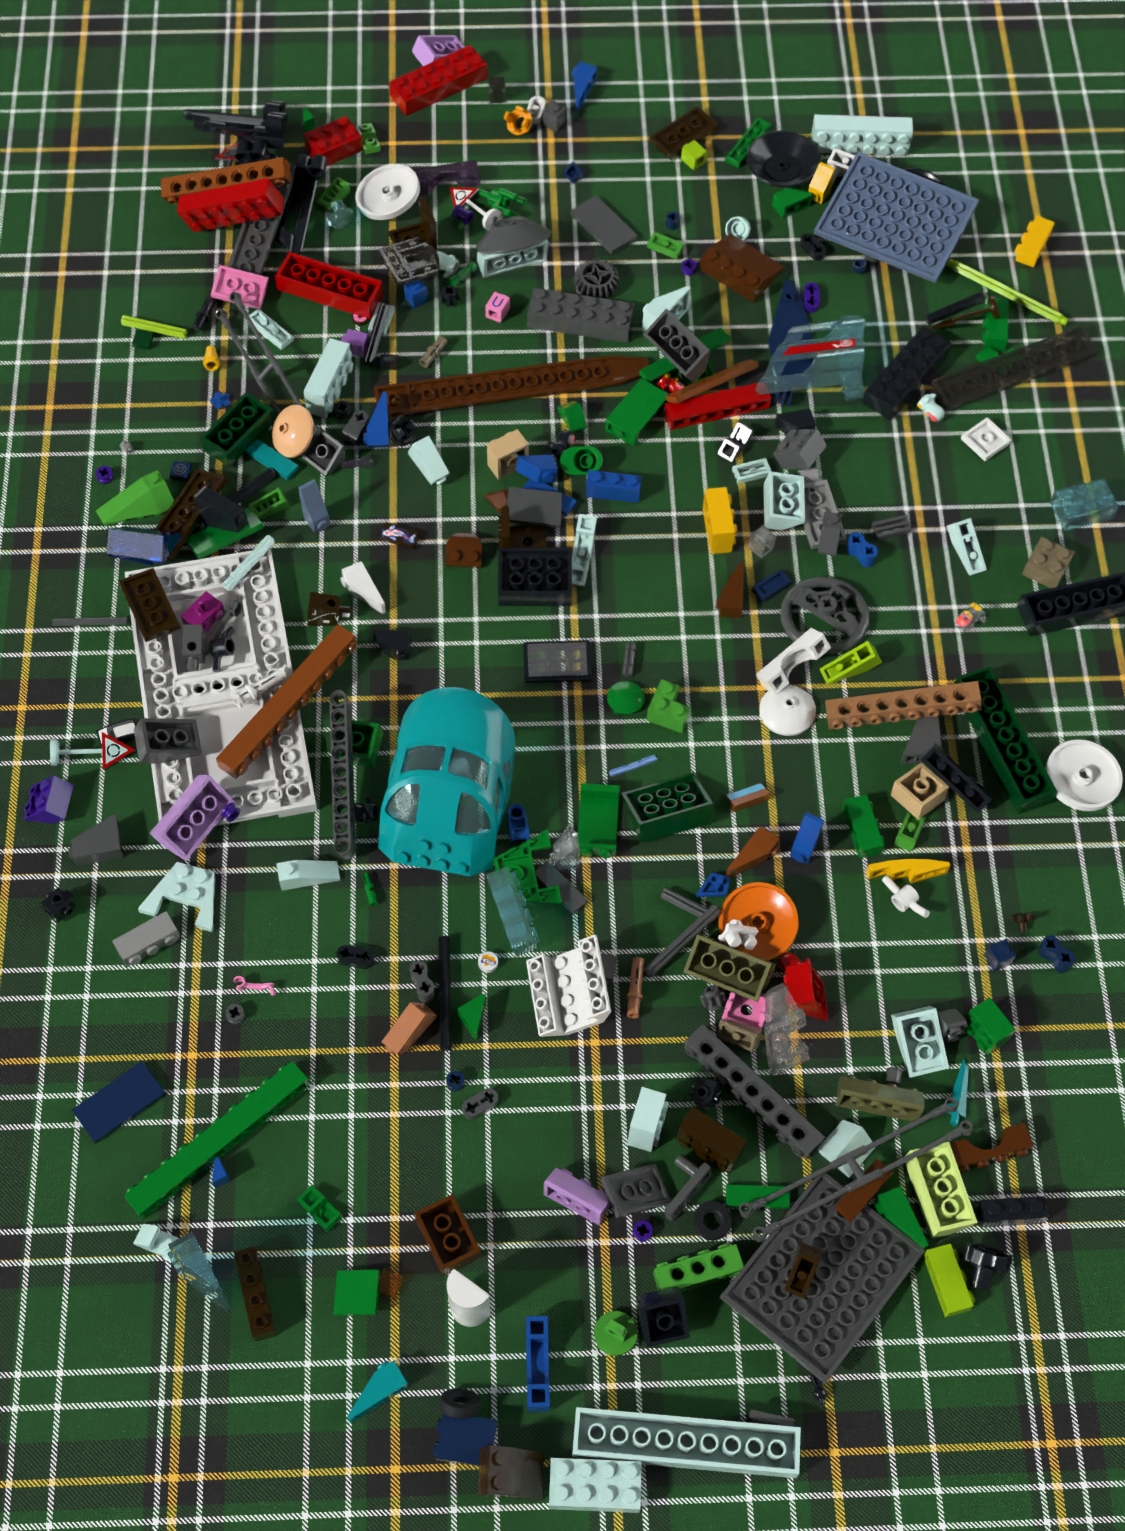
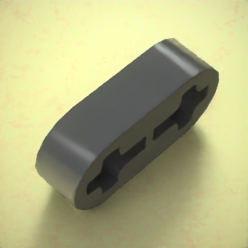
[462,1088,498,1120]

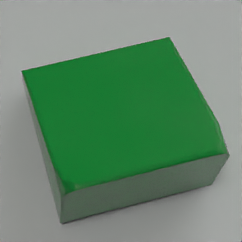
[303,107,315,133]

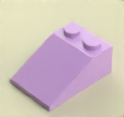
[412,35,464,66]

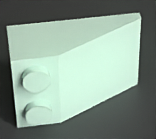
[642,286,691,332]
[891,1006,949,1077]

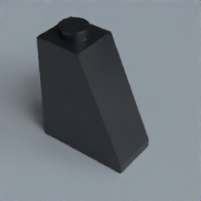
[194,486,249,533]

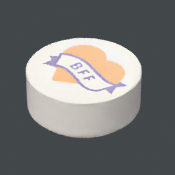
[478,952,498,973]

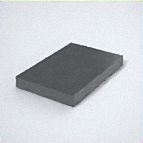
[507,487,562,528]
[600,1163,671,1218]

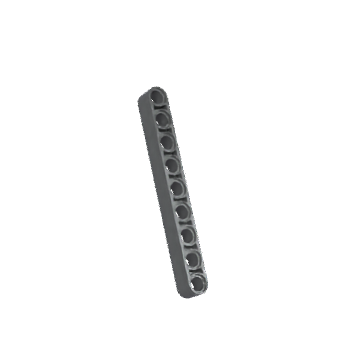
[329,690,356,860]

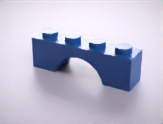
[526,1316,550,1412]

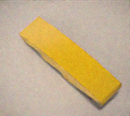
[866,859,950,883]

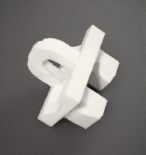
[718,919,758,950]

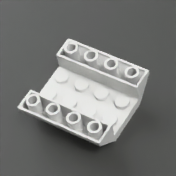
[526,935,611,1037]

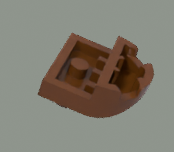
[445,532,483,568]

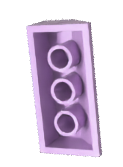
[150,775,235,860]

